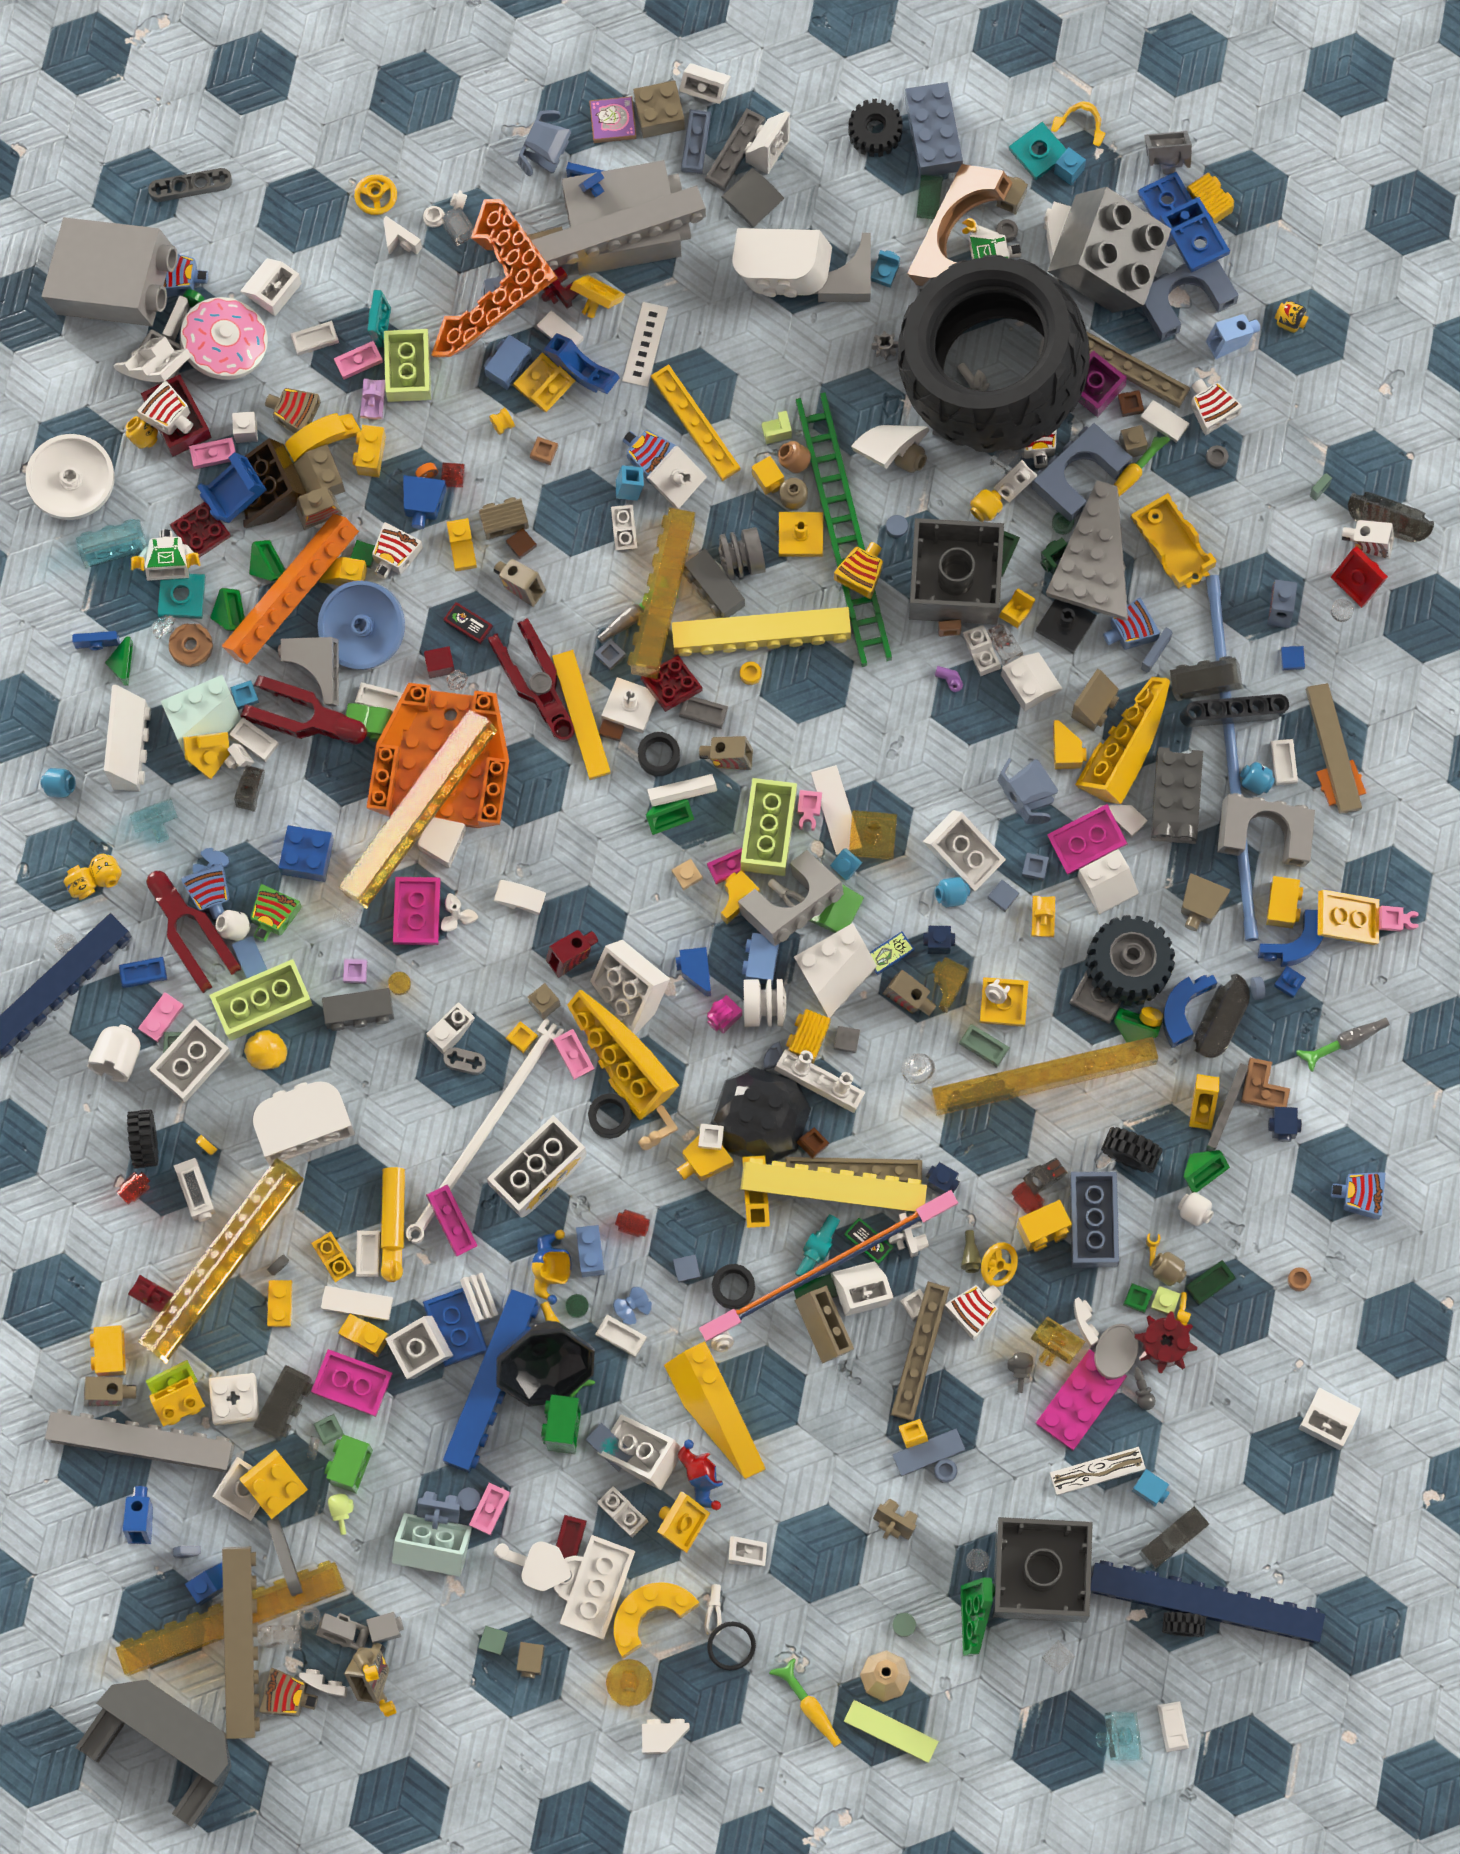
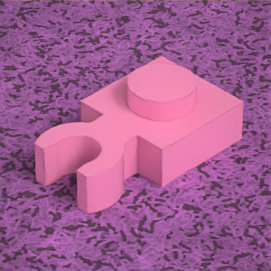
[797,790,822,831]
[1379,906,1418,932]

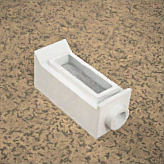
[174,1158,216,1222]

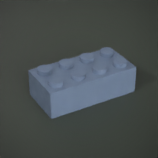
[905,82,963,178]
[1069,1172,1119,1268]

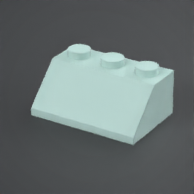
[392,1513,472,1577]

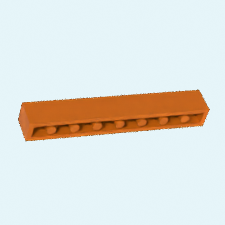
[222,513,359,664]

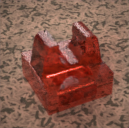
[441,462,465,488]

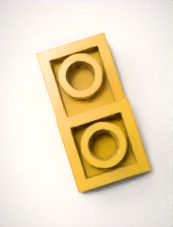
[311,1231,355,1282]

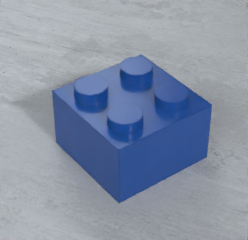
[279,825,334,882]

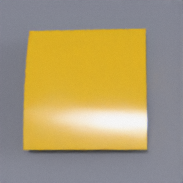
[512,352,575,412]

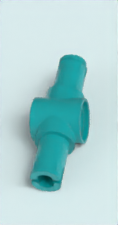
[795,1214,840,1277]

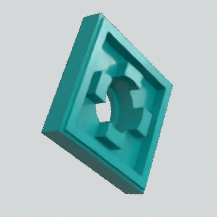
[1009,122,1067,180]
[368,290,391,348]
[158,574,206,619]

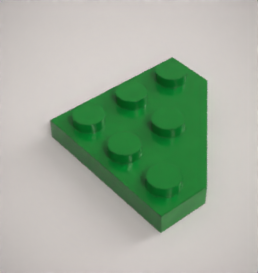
[961,1578,995,1656]

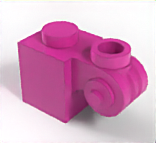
[707,995,743,1034]

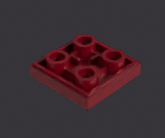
[169,502,231,558]
[641,655,703,712]

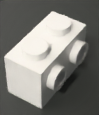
[679,63,731,104]

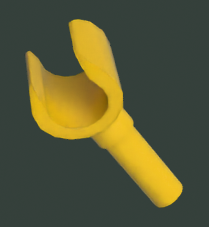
[1146,1233,1161,1266]
[1176,1292,1191,1325]

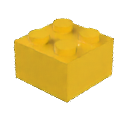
[1016,1200,1072,1252]
[239,1449,308,1519]

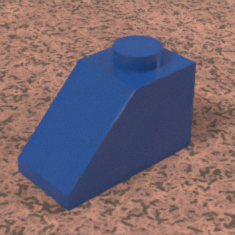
[676,947,711,997]
[185,1563,223,1607]

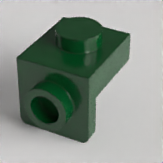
[1040,538,1067,575]

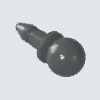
[1135,1367,1156,1410]

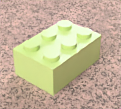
[384,329,431,402]

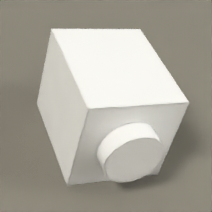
[232,412,258,443]

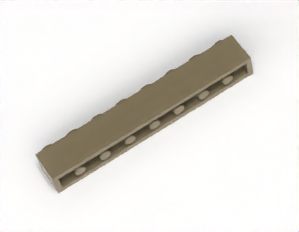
[222,1546,260,1739]

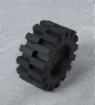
[1162,1612,1206,1637]

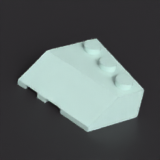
[161,675,241,767]

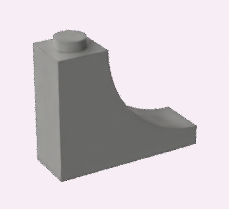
[814,233,871,302]
[278,637,339,706]

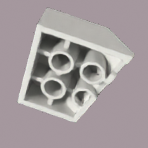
[794,923,877,1018]
[590,940,670,1035]

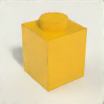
[752,456,784,495]

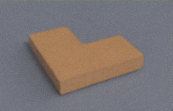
[1241,1057,1290,1109]

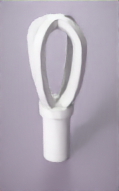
[768,878,805,907]
[704,1584,722,1635]

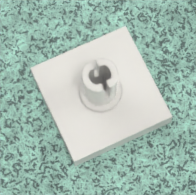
[647,446,707,509]
[601,678,657,733]

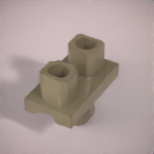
[873,1499,918,1540]

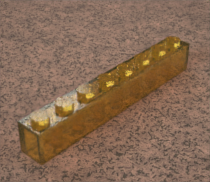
[628,507,695,679]

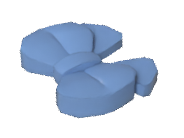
[192,848,229,873]
[613,1287,652,1325]

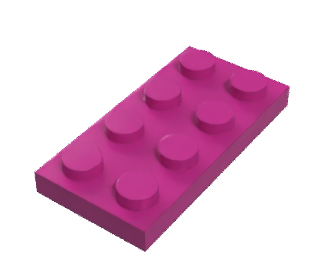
[1035,1349,1127,1451]

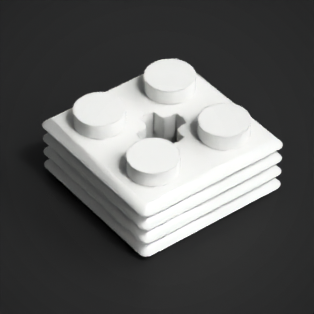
[209,1373,260,1426]

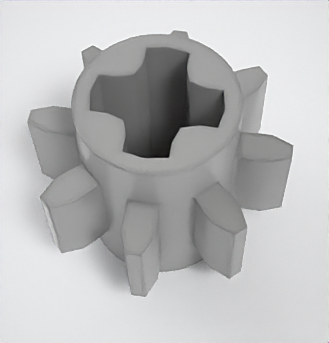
[871,331,898,360]

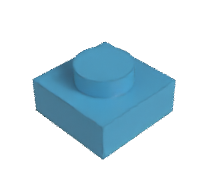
[230,680,259,710]
[830,848,863,880]

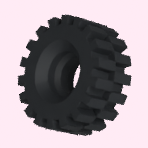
[848,99,903,157]
[127,1109,158,1168]
[1101,1127,1162,1173]

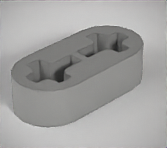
[443,1047,486,1075]

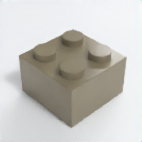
[633,80,685,138]

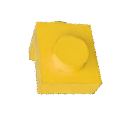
[999,588,1035,628]

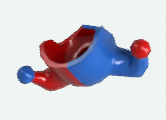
[678,1439,723,1511]

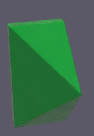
[249,540,285,581]
[210,588,245,631]
[105,637,133,686]
[646,799,694,835]
[1114,1008,1163,1048]
[1183,1150,1230,1193]

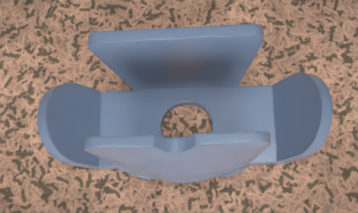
[517,110,571,176]
[997,758,1058,824]

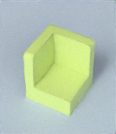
[762,411,792,444]

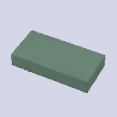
[959,1024,1010,1068]

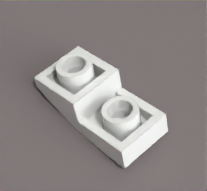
[611,505,637,550]
[963,625,1001,676]
[494,880,546,915]
[1074,1297,1099,1348]
[597,1486,648,1538]
[299,1669,347,1698]

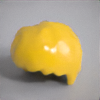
[244,1030,287,1070]

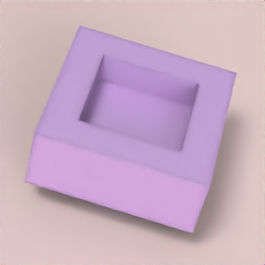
[343,959,368,984]

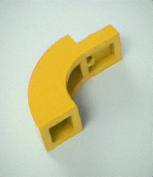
[285,413,361,462]
[742,1155,770,1228]

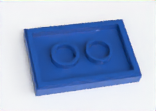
[423,1288,488,1367]

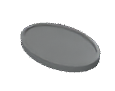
[1094,1324,1138,1379]

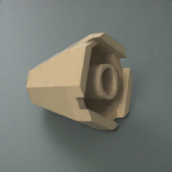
[860,1650,911,1702]

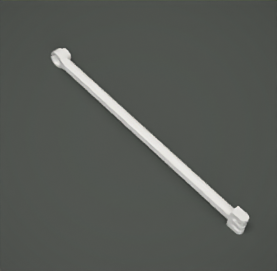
[406,1019,565,1244]

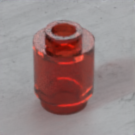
[116,1171,151,1205]
[1011,1181,1045,1214]
[615,1209,651,1237]

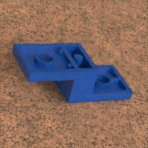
[1138,172,1230,273]

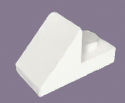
[383,216,422,255]

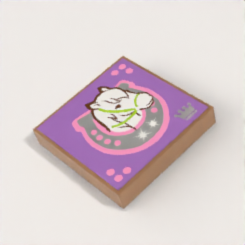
[589,96,637,143]

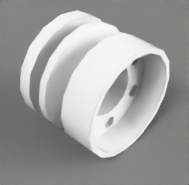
[744,979,786,1027]

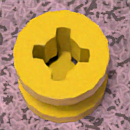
[489,408,515,435]

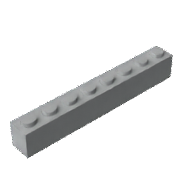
[531,185,706,270]
[45,1409,235,1473]

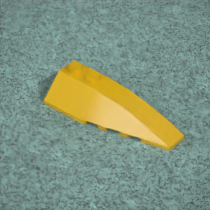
[1075,677,1170,804]
[567,990,679,1120]
[664,1341,766,1479]

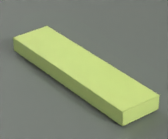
[844,1700,939,1763]

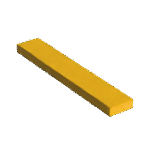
[651,364,741,481]
[552,650,611,780]

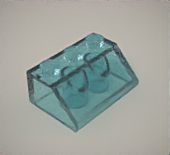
[76,519,148,569]

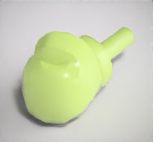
[328,1494,354,1535]

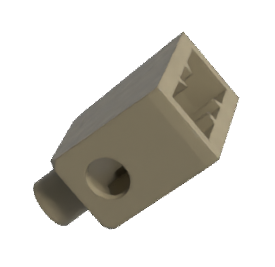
[1181,873,1230,931]

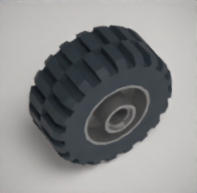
[1085,915,1175,1006]

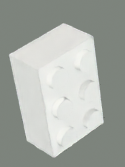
[149,1019,230,1103]

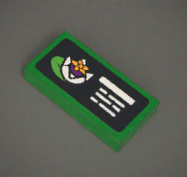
[844,1218,894,1265]

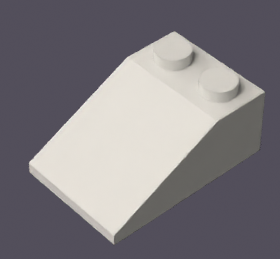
[744,111,790,174]
[1044,202,1071,281]
[923,810,1006,891]
[597,1414,682,1490]

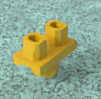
[1031,896,1055,937]

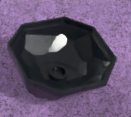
[710,1067,811,1165]
[496,1320,595,1407]

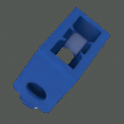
[403,475,447,529]
[123,1486,153,1544]

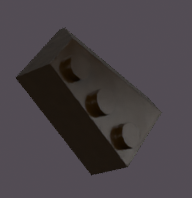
[243,438,306,528]

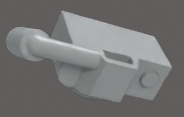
[316,1613,370,1650]

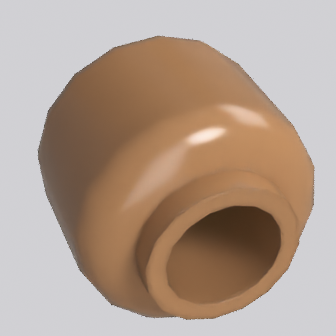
[778,441,811,473]

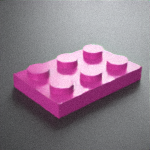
[1047,804,1128,875]
[393,877,441,945]
[311,1349,393,1417]

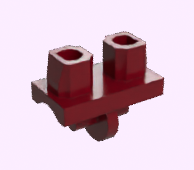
[541,267,579,309]
[128,1275,175,1316]

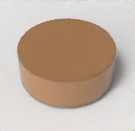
[1288,1267,1311,1291]

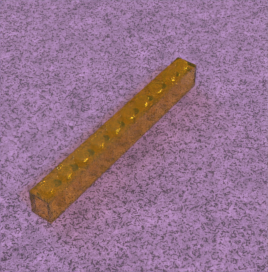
[338,710,497,909]
[931,1037,1159,1116]
[138,1158,304,1363]
[115,1560,347,1676]

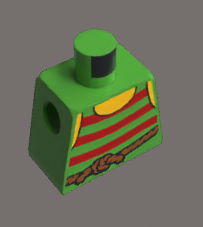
[251,884,302,942]

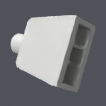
[409,817,466,868]

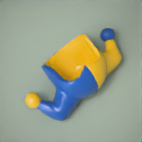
[532,1230,572,1305]

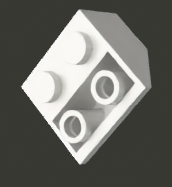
[240,258,302,316]
[831,1261,893,1316]
[1299,1388,1361,1450]

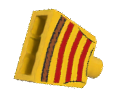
[834,542,883,599]

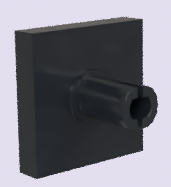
[1035,599,1097,654]

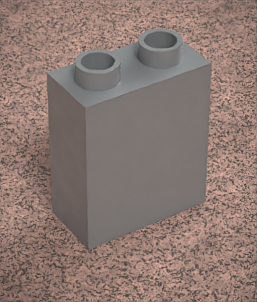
[562,160,691,275]
[41,217,178,326]

